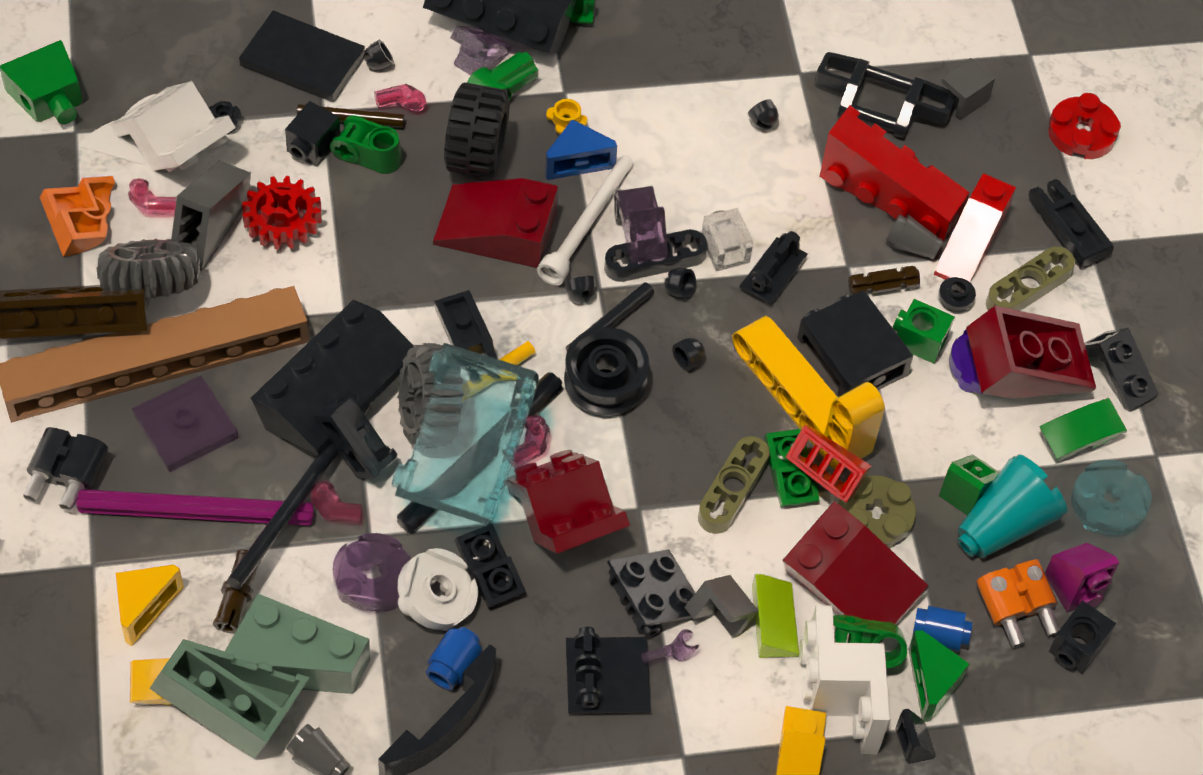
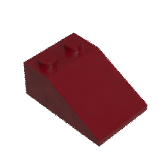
[433,178,558,268]
[966,305,1096,399]
[782,501,929,644]

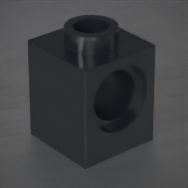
[285,101,340,167]
[1048,600,1116,674]

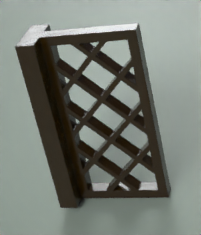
[0,285,150,339]

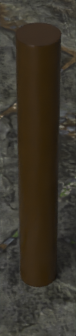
[297,104,404,128]

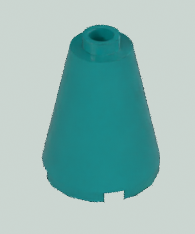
[957,454,1068,558]

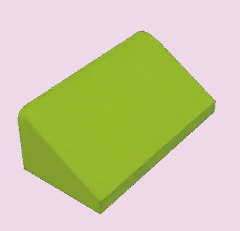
[752,574,799,658]

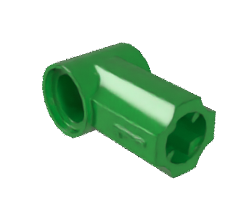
[467,52,539,101]

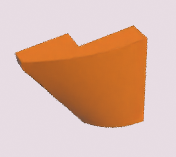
[40,176,115,257]

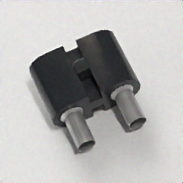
[23,427,108,511]

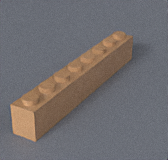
[0,286,309,423]

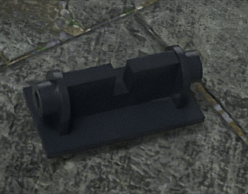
[739,231,808,305]

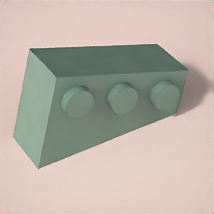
[225,593,370,694]

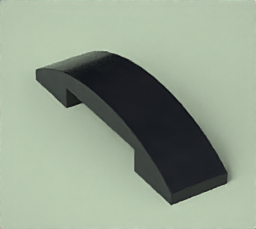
[378,644,496,775]

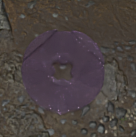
[332,533,411,611]

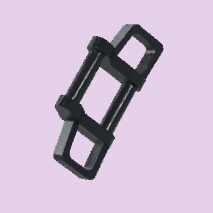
[815,52,957,139]

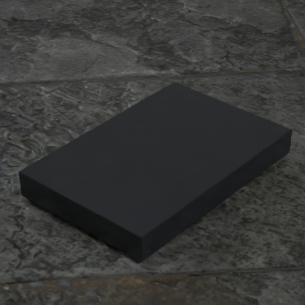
[239,10,365,102]

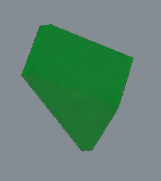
[939,454,999,515]
[908,630,970,722]

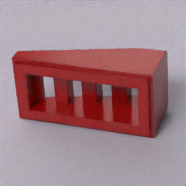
[786,424,872,503]

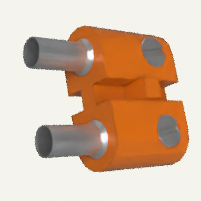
[976,559,1060,648]

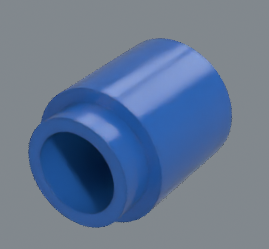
[912,606,973,652]
[425,627,483,690]

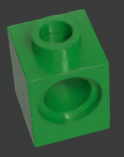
[893,299,955,364]

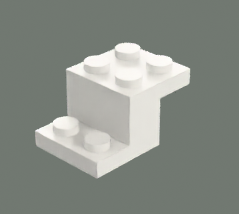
[110,81,236,172]
[800,605,890,755]

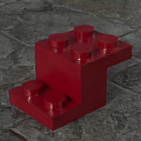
[505,450,630,553]

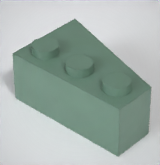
[149,639,310,758]

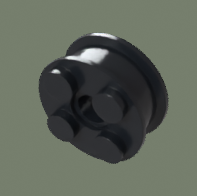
[564,327,649,416]

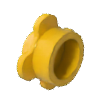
[546,99,587,134]

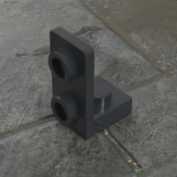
[1084,327,1158,410]

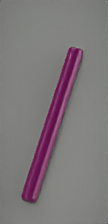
[76,489,314,525]

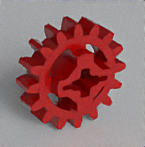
[242,176,322,249]

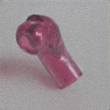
[374,84,426,112]
[128,178,177,215]

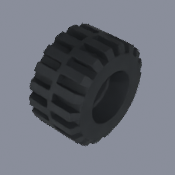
[444,82,510,179]

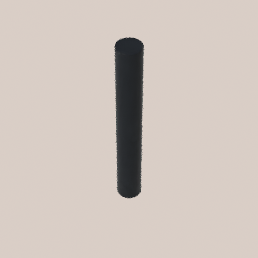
[566,282,654,351]

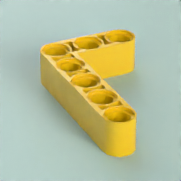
[732,316,885,469]

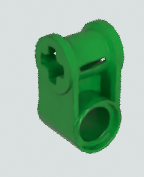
[330,115,402,174]
[833,615,907,668]

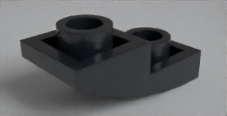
[455,523,526,608]

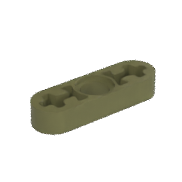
[986,247,1075,311]
[698,436,769,534]

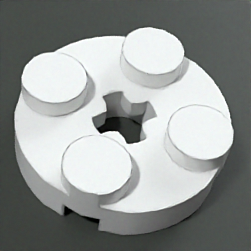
[398,548,478,631]

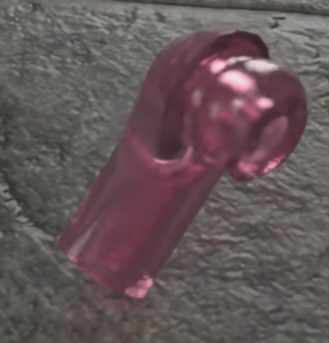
[507,415,550,469]
[310,481,362,524]

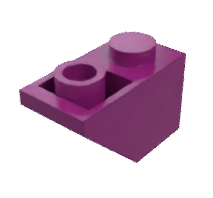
[1045,543,1120,613]

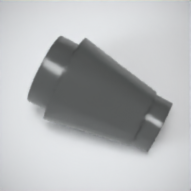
[886,214,943,259]
[287,724,351,775]

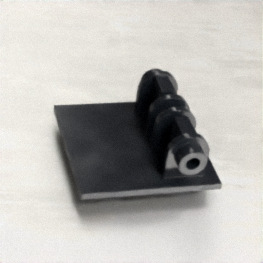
[607,549,695,638]
[566,627,651,714]

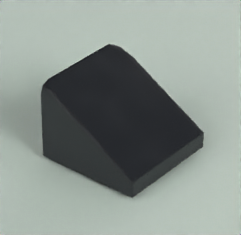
[895,709,936,764]

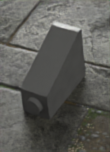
[171,160,251,271]

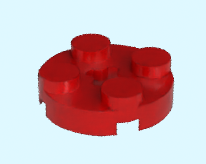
[1048,93,1121,159]

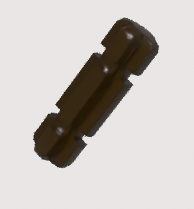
[848,266,920,295]

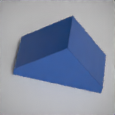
[545,119,618,180]

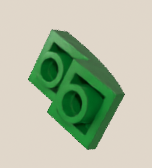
[1039,398,1127,462]
[764,429,820,507]

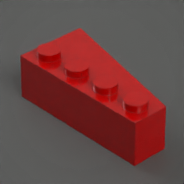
[819,105,970,242]

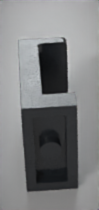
[797,290,913,397]

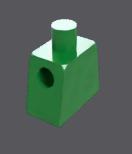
[0,40,82,125]

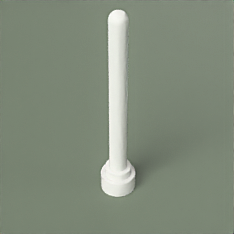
[537,155,633,286]

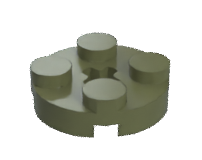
[838,475,916,548]

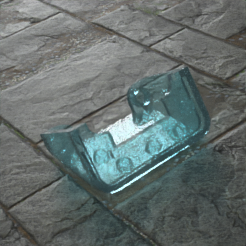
[392,343,539,526]

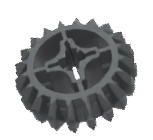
[96,238,200,299]
[397,343,464,448]

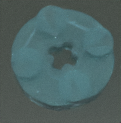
[1071,460,1152,535]

